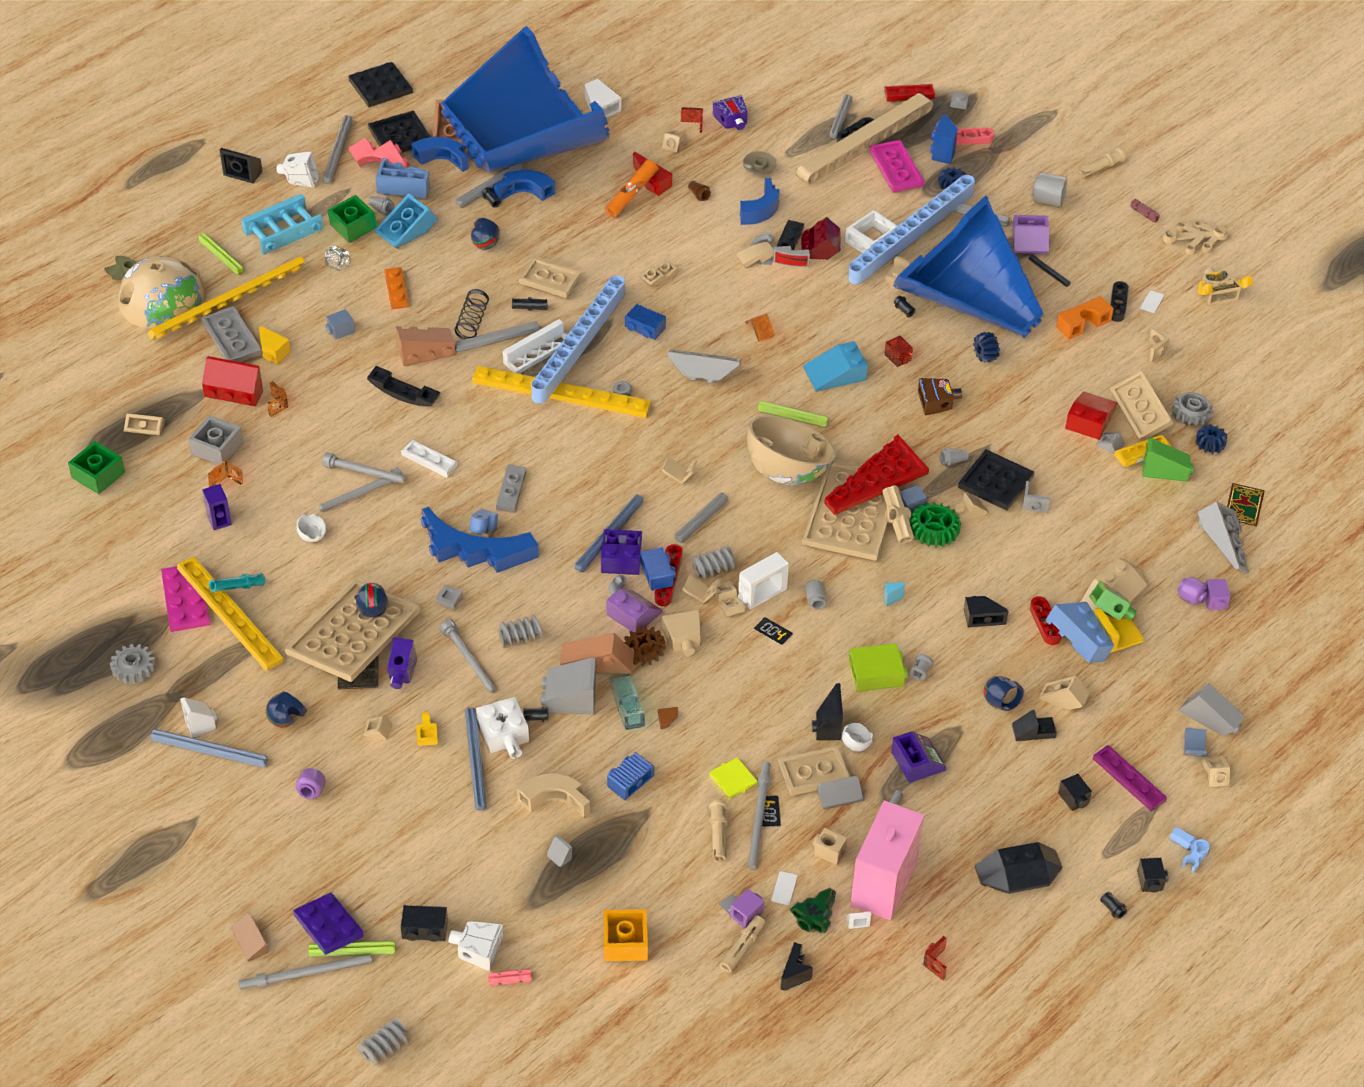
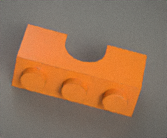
[1056,296,1114,339]

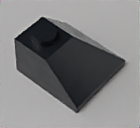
[219,148,263,184]
[812,683,843,741]

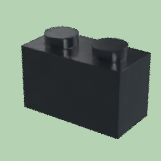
[400,905,448,942]

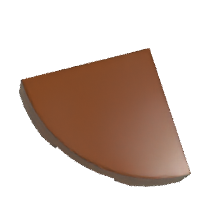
[658,707,678,729]

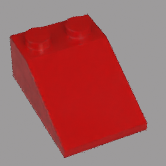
[1065,391,1118,440]

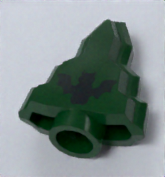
[790,888,836,933]

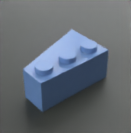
[376,158,430,198]
[1046,602,1114,663]

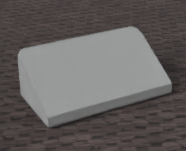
[817,776,863,809]

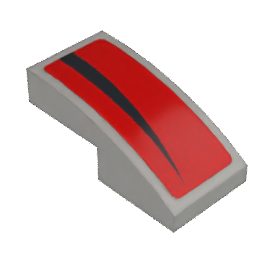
[773,246,810,267]

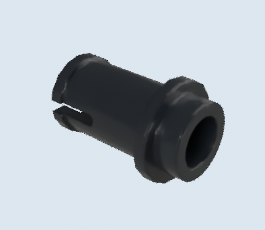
[482,187,501,208]
[894,296,916,317]
[523,706,549,722]
[1100,892,1127,919]

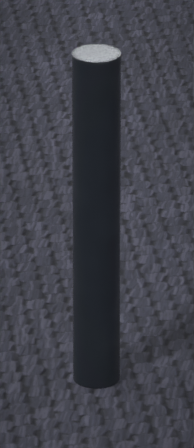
[1028,254,1071,287]

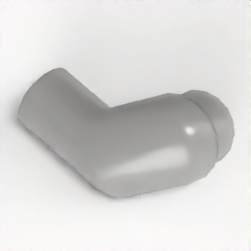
[608,575,626,596]

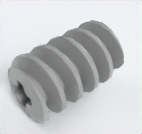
[692,546,735,579]
[499,615,542,648]
[357,1017,407,1065]

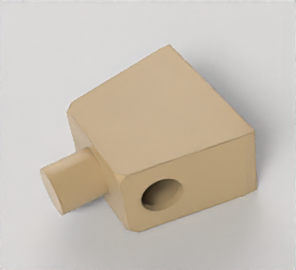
[662,610,700,656]

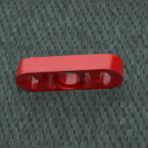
[1030,596,1061,645]

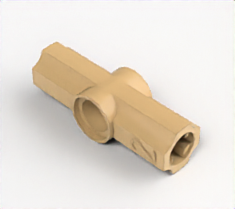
[883,486,914,544]

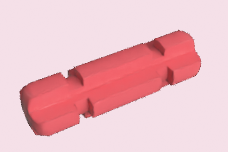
[488,969,532,986]

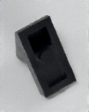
[1012,710,1057,741]
[780,942,813,991]

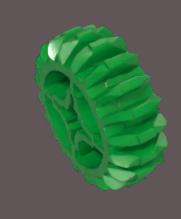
[910,502,961,548]

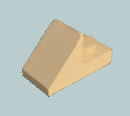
[950,492,988,522]

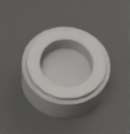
[613,381,631,396]

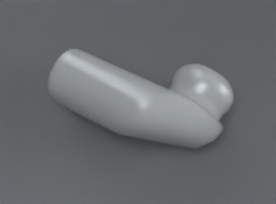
[750,232,774,246]

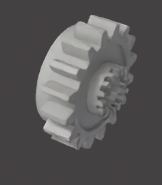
[1172,392,1213,426]
[110,644,156,684]

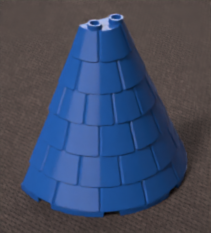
[893,195,1044,338]

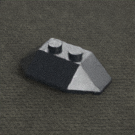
[975,842,1062,894]

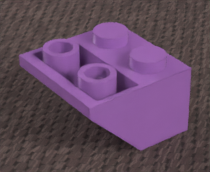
[1012,215,1049,254]

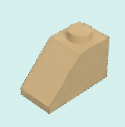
[1039,676,1090,710]

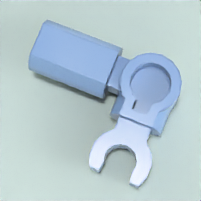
[1169,827,1210,873]

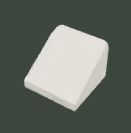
[846,912,871,929]

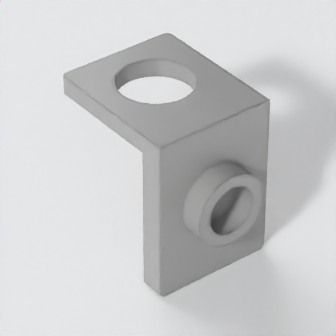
[1022,481,1050,513]

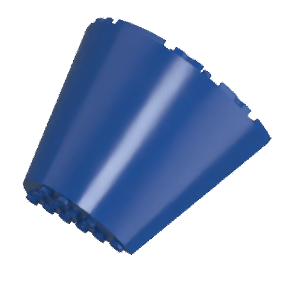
[441,26,610,173]

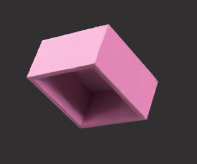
[851,801,924,920]

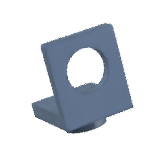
[1184,728,1208,757]

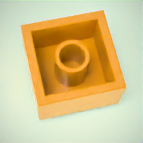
[603,909,648,961]

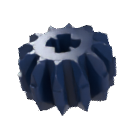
[938,167,965,190]
[973,332,1000,362]
[1195,423,1228,455]

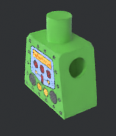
[1089,580,1136,620]

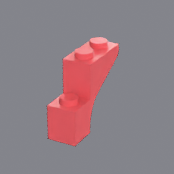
[348,138,410,168]

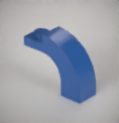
[412,137,469,172]
[494,170,555,201]
[740,178,779,225]

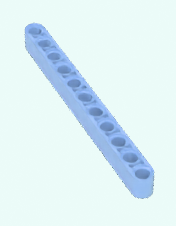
[848,175,975,284]
[531,276,625,403]

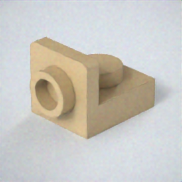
[662,129,687,153]
[885,256,911,284]
[1203,756,1230,787]

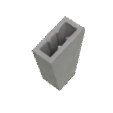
[1178,683,1245,737]

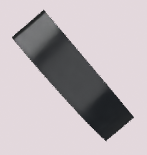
[367,366,440,406]

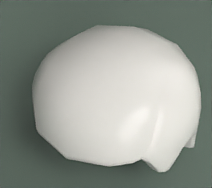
[296,514,326,542]
[842,723,873,752]

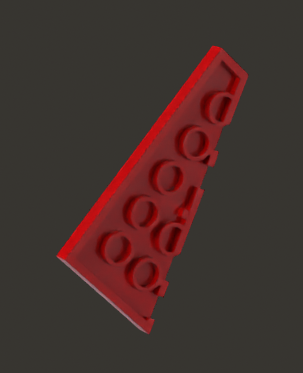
[824,434,929,515]

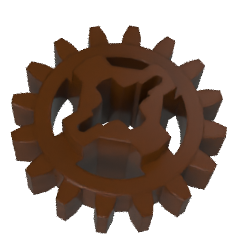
[624,626,666,666]

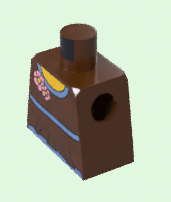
[918,378,962,415]

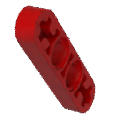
[654,544,683,607]

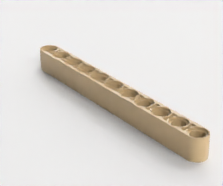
[796,93,933,185]

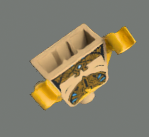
[1197,268,1253,306]

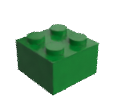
[327,195,377,243]
[68,441,125,494]

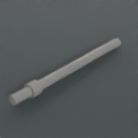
[748,762,771,870]
[239,954,372,989]

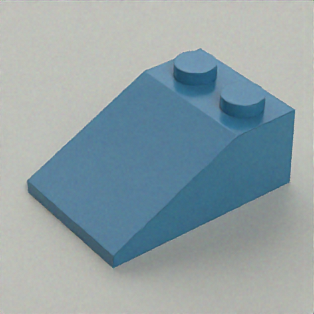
[375,193,438,249]
[803,341,868,392]

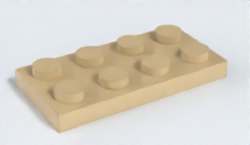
[1110,371,1173,442]

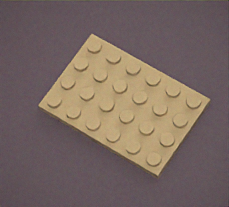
[802,461,899,561]
[285,579,420,682]

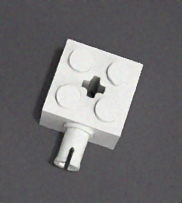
[476,697,529,759]

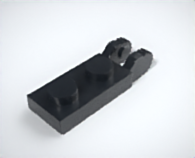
[776,220,804,251]

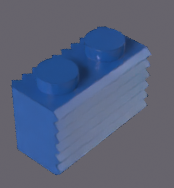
[625,303,666,340]
[640,547,676,591]
[607,752,654,800]

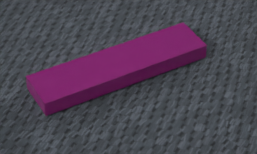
[1093,745,1167,812]

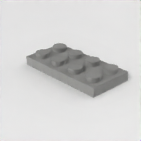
[201,306,262,362]

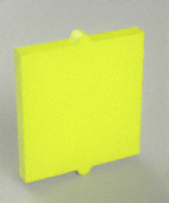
[709,757,758,799]

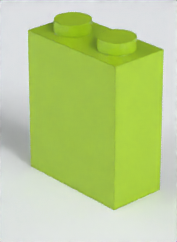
[849,643,908,692]

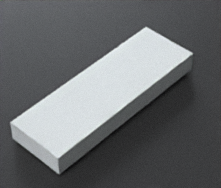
[401,440,458,478]

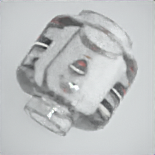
[324,246,351,271]

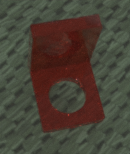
[681,107,703,133]
[923,936,947,980]

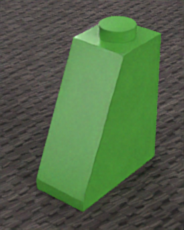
[1143,438,1194,482]

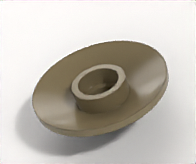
[743,152,776,175]

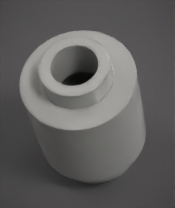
[805,580,827,610]

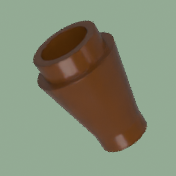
[688,181,711,201]

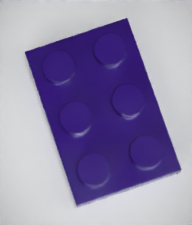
[293,892,364,955]

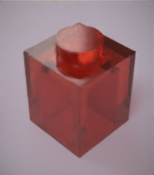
[884,335,913,367]

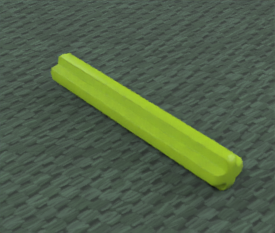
[198,233,244,275]
[758,401,828,427]
[308,941,396,957]

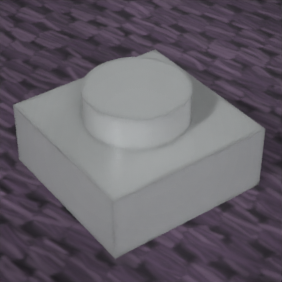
[950,92,969,110]
[436,585,463,610]

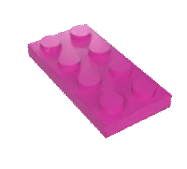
[869,140,925,193]
[161,566,210,632]

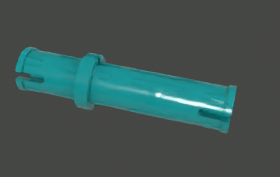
[209,573,266,592]

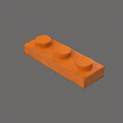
[384,267,409,309]

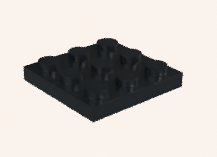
[348,62,413,108]
[368,110,431,153]
[958,449,1035,511]

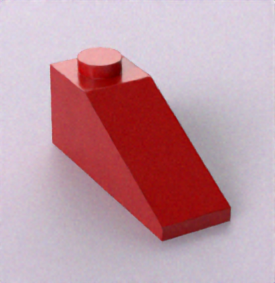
[633,152,672,196]

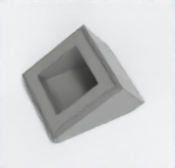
[1097,433,1124,454]
[547,835,572,867]

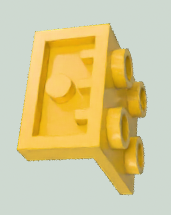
[1094,608,1144,653]

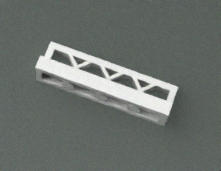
[503,319,567,374]

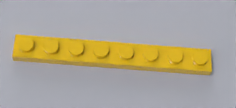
[177,557,284,671]

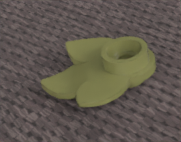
[104,256,136,280]

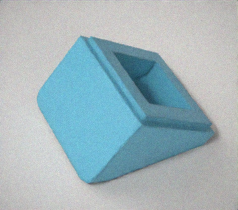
[884,582,905,606]

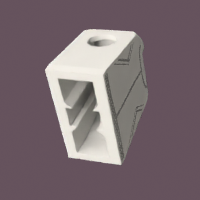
[277,152,319,187]
[449,921,503,971]

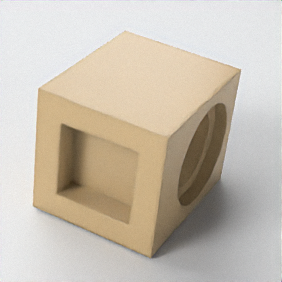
[813,828,847,865]

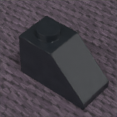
[964,596,1008,628]

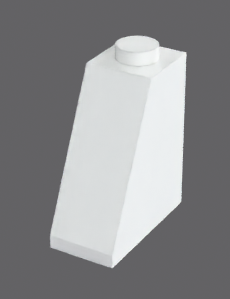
[585,78,621,118]

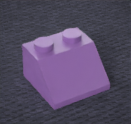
[607,589,662,632]

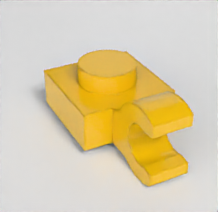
[416,712,438,746]

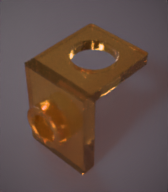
[745,313,775,341]
[267,381,289,417]
[208,460,243,487]

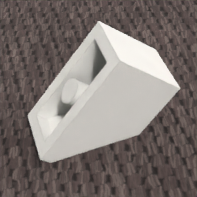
[180,698,217,738]

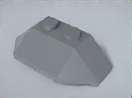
[668,349,742,383]

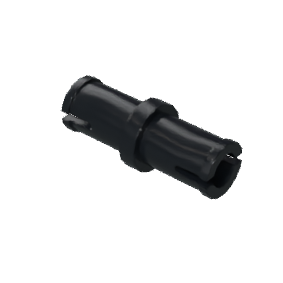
[512,297,547,311]

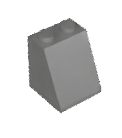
[541,658,596,715]

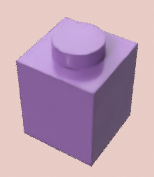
[1205,579,1230,610]
[729,889,765,928]

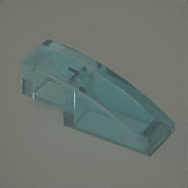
[609,674,645,730]

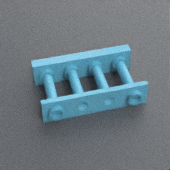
[241,194,323,255]

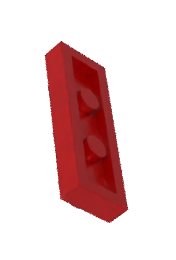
[884,84,935,102]

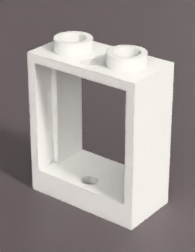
[845,210,897,253]
[738,552,789,610]

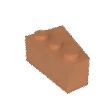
[396,326,456,366]
[560,633,634,673]

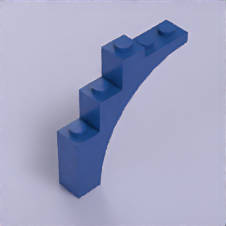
[420,507,539,573]

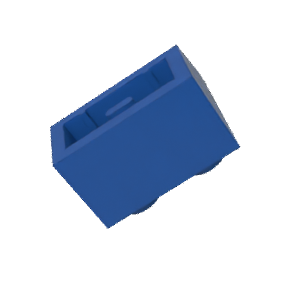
[930,114,958,164]

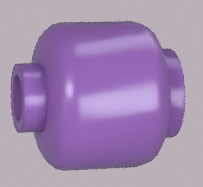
[1178,577,1208,605]
[295,768,326,799]

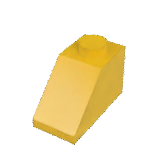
[259,326,291,365]

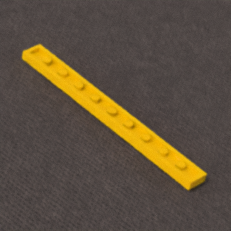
[148,256,305,340]
[472,366,651,418]

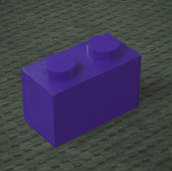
[202,484,232,530]

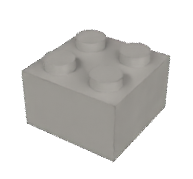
[189,415,243,466]

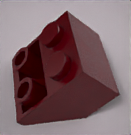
[801,217,841,260]

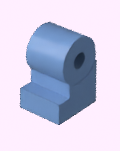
[470,509,499,534]

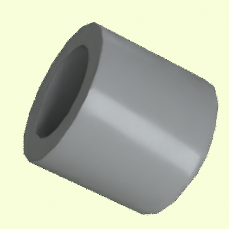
[1032,172,1067,207]

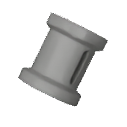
[909,654,933,681]

